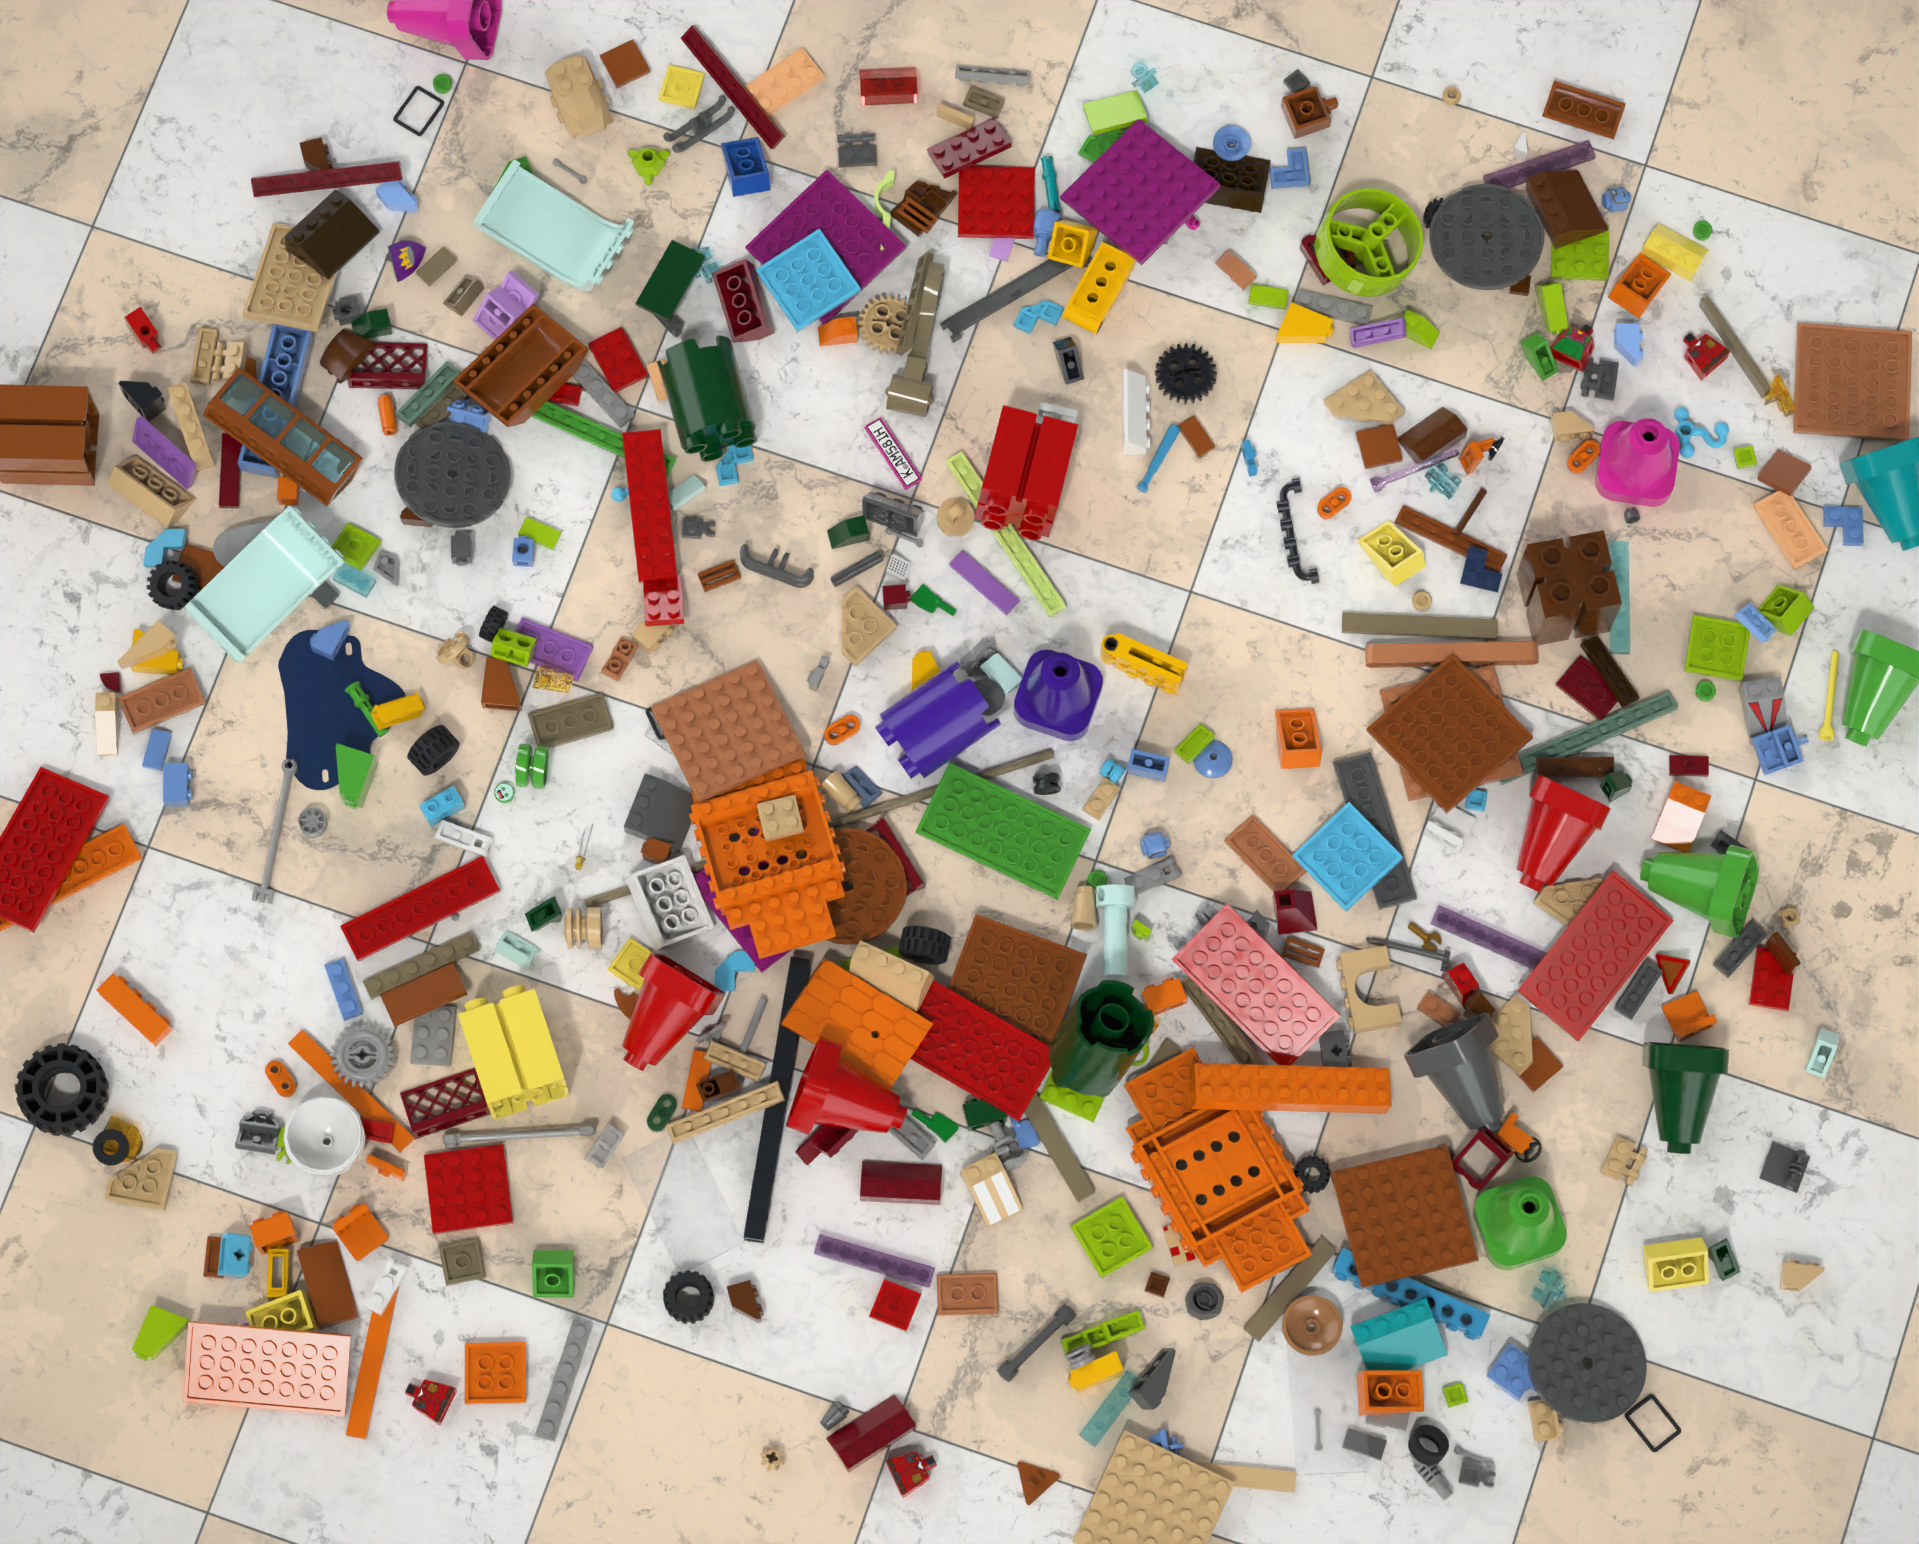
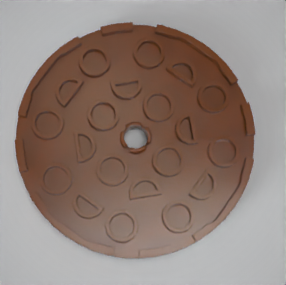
[796,828,907,945]

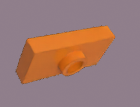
[366,1154,407,1181]

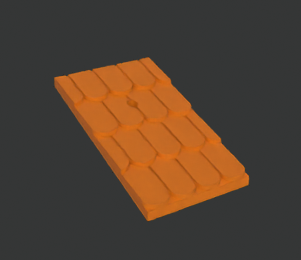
[780,958,933,1089]

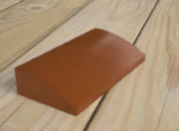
[1542,80,1626,140]
[297,1241,359,1330]

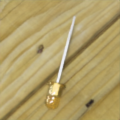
[575,824,593,870]

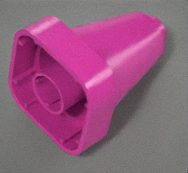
[387,0,502,60]
[1595,418,1680,507]

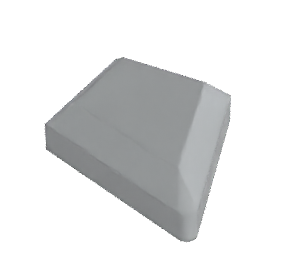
[373,551,398,586]

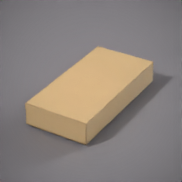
[937,104,974,130]

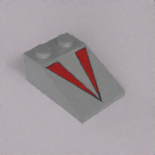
[1739,677,1787,745]

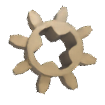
[760,1446,785,1472]

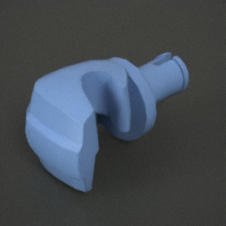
[1033,208,1061,257]

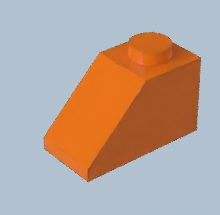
[818,316,858,346]

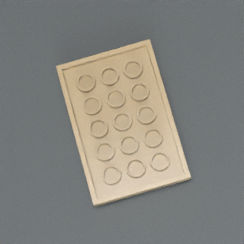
[243,223,337,332]

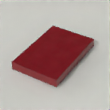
[1555,655,1618,721]

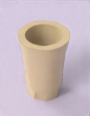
[818,769,862,813]
[1070,886,1098,931]

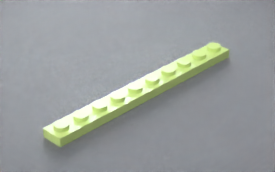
[945,451,1066,618]

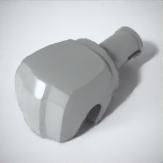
[988,1121,1027,1170]

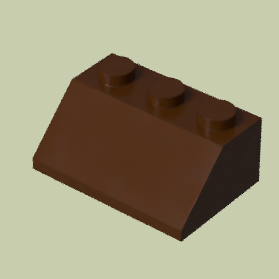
[1397,407,1468,469]

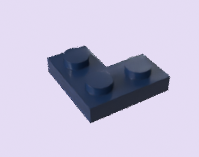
[1460,546,1502,593]

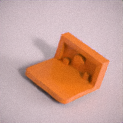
[332,1203,389,1261]

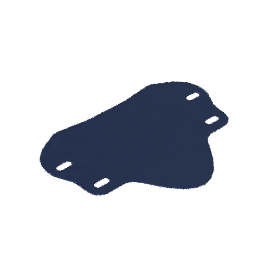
[278,630,405,790]

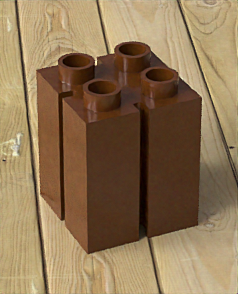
[1517,530,1622,645]

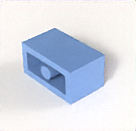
[1127,749,1170,782]
[163,763,193,807]

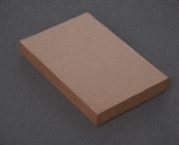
[937,1273,998,1316]

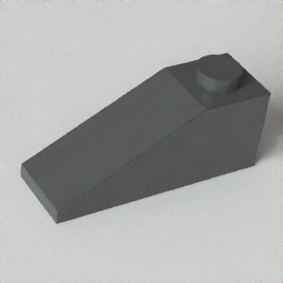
[1128,1348,1176,1410]

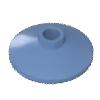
[1213,126,1251,161]
[1193,740,1233,779]

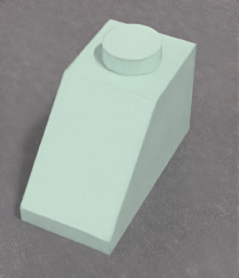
[1805,1028,1840,1078]

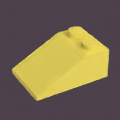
[1358,520,1426,587]
[245,1290,320,1332]

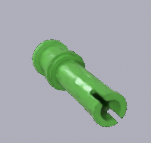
[345,681,389,737]

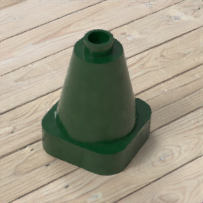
[1642,1042,1729,1154]

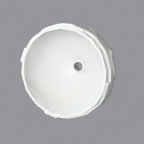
[284,1096,366,1177]

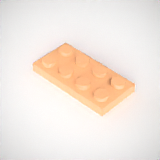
[745,48,824,115]
[1753,491,1828,570]

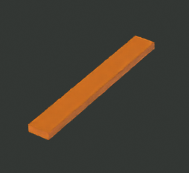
[288,1030,414,1153]
[346,1286,399,1440]

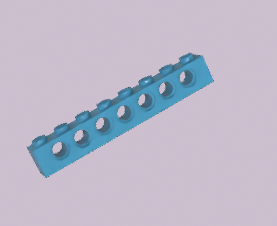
[1331,1248,1491,1340]

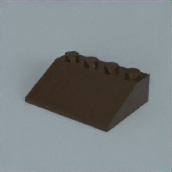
[1193,147,1271,213]
[284,189,380,280]

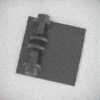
[1759,1142,1810,1193]

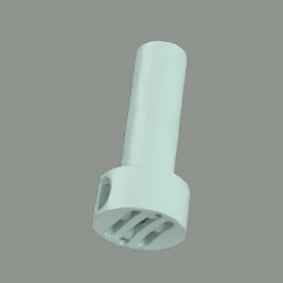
[1096,885,1135,977]

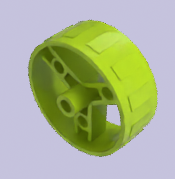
[1315,188,1424,297]

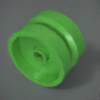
[515,744,549,789]

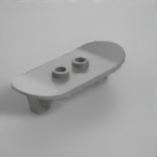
[213,519,274,567]

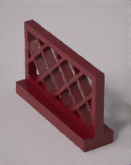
[347,342,428,389]
[865,818,926,897]
[400,1068,491,1140]

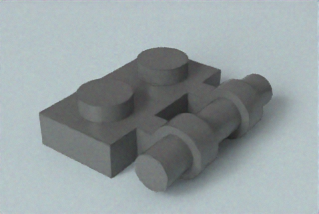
[837,132,877,168]
[1580,359,1619,401]

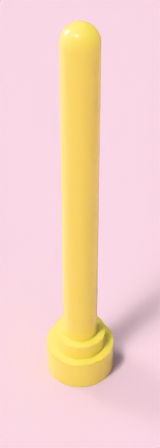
[1818,651,1839,741]

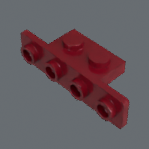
[795,1125,859,1165]

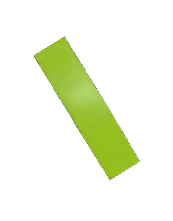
[1060,1310,1146,1355]

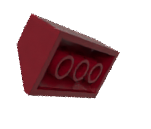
[712,259,775,343]
[860,1161,942,1205]
[826,1395,916,1473]

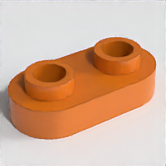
[1567,440,1600,474]
[1317,487,1351,519]
[824,715,860,746]
[265,1060,297,1098]

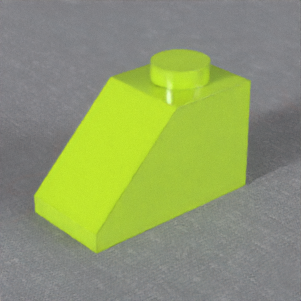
[1403,309,1440,350]

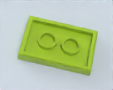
[1083,90,1148,135]

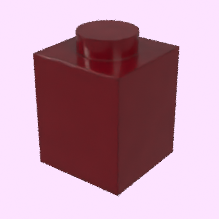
[882,584,911,610]

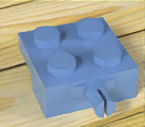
[1751,724,1809,775]
[1486,1343,1537,1401]

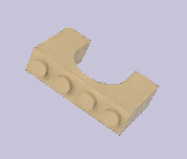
[168,382,215,472]
[1336,946,1402,1034]

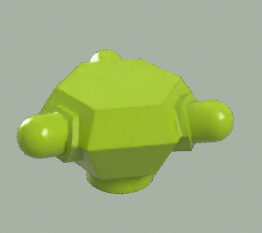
[627,148,670,185]

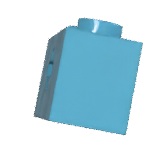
[419,786,465,827]
[217,1233,253,1279]

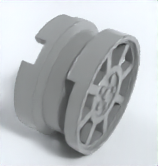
[298,807,328,838]
[1195,903,1218,927]
[1064,1343,1097,1370]

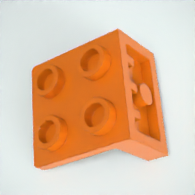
[1661,991,1717,1042]

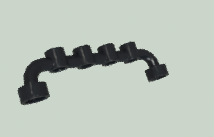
[1276,477,1319,584]

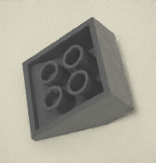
[862,492,925,537]
[624,773,694,852]

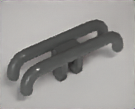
[663,95,735,153]
[740,544,814,588]

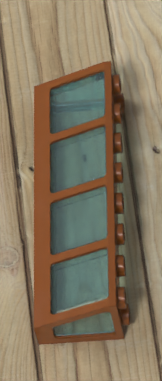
[203,367,363,506]

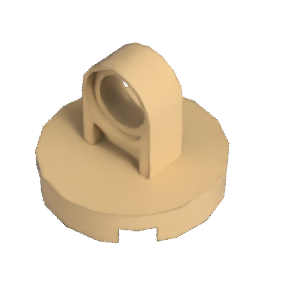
[936,498,975,537]
[435,630,474,668]

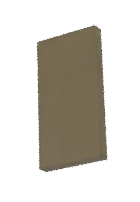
[528,692,614,749]

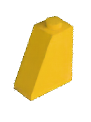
[1275,302,1335,343]
[130,629,184,675]
[911,650,940,691]
[1067,1351,1123,1393]

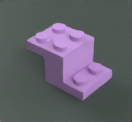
[473,271,540,340]

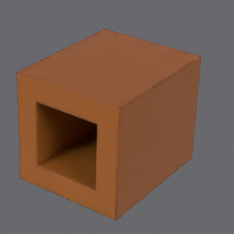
[641,837,672,865]

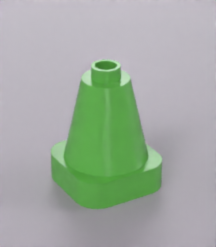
[1842,630,1919,747]
[1640,845,1759,938]
[1473,1176,1567,1270]

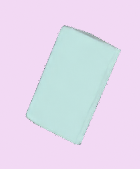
[668,475,705,511]
[980,653,1022,694]
[495,930,540,970]

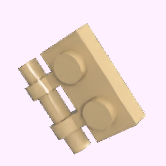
[211,341,248,381]
[1600,1136,1648,1186]

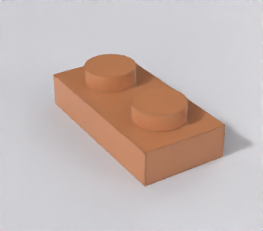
[1417,991,1461,1027]

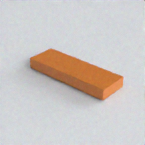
[682,1050,712,1112]

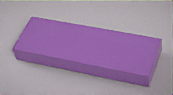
[1350,318,1407,348]

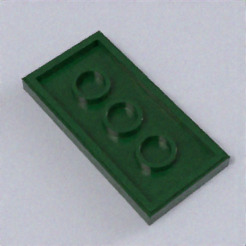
[636,240,706,322]

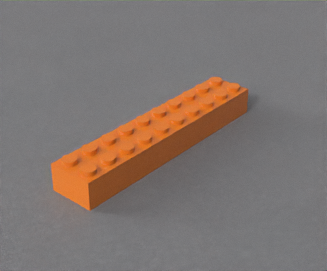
[1189,1063,1392,1114]

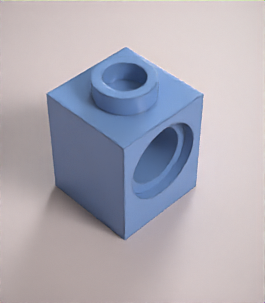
[512,536,535,567]

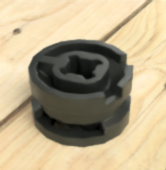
[1033,772,1061,795]

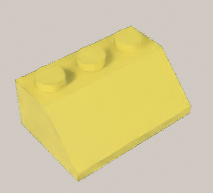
[1641,223,1709,282]
[1643,1237,1709,1292]

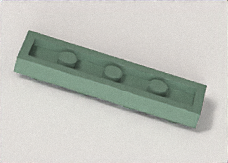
[395,361,461,427]

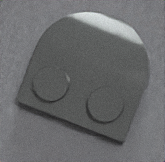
[235,1110,279,1154]

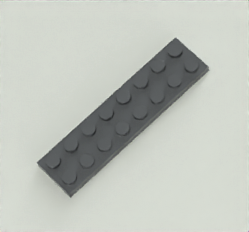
[1333,752,1417,910]

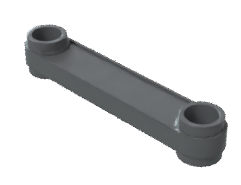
[997,1304,1077,1382]

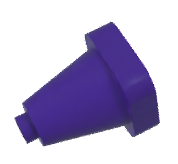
[1014,650,1103,741]

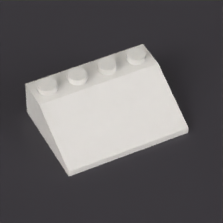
[626,855,714,952]

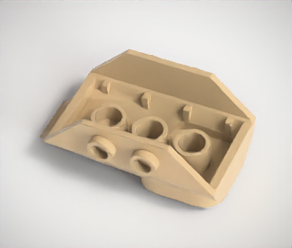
[545,55,614,138]

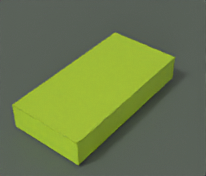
[1248,284,1289,310]
[518,517,562,550]
[1174,724,1215,764]

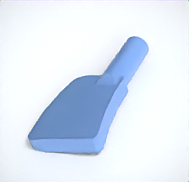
[1009,1117,1040,1150]

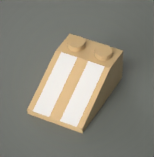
[960,1152,1023,1228]

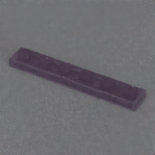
[1483,140,1596,188]
[1430,905,1546,969]
[814,1234,935,1288]

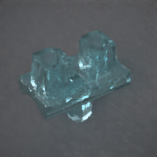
[1131,62,1159,94]
[692,246,720,284]
[1425,463,1461,499]
[1531,1270,1567,1310]

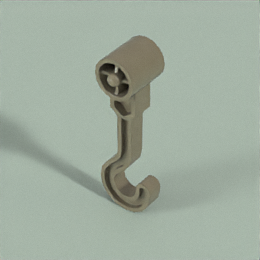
[885,262,945,417]

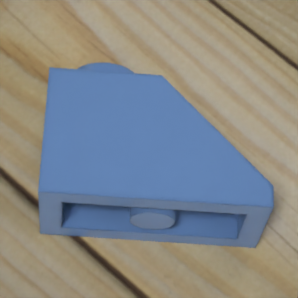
[310,620,351,661]

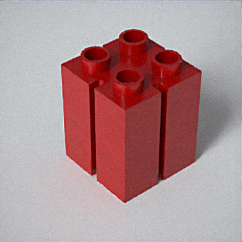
[974,405,1078,540]

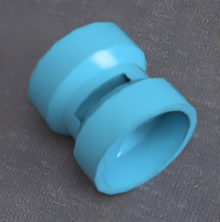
[1099,757,1126,784]

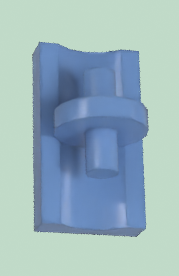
[1149,1429,1184,1456]

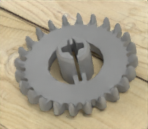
[330,1024,396,1089]

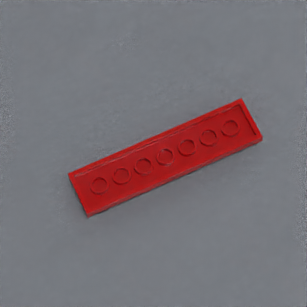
[622,429,677,583]
[340,856,500,962]

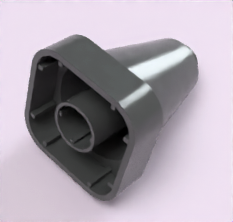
[1404,1013,1505,1132]

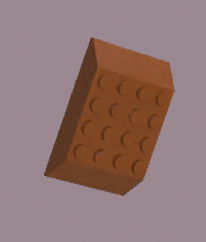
[453,304,588,427]

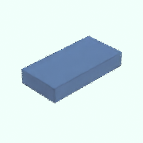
[142,728,172,771]

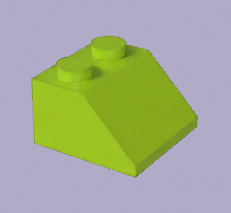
[1757,584,1815,636]

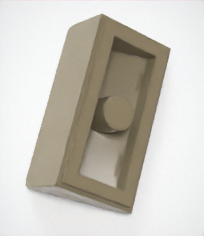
[443,275,484,316]

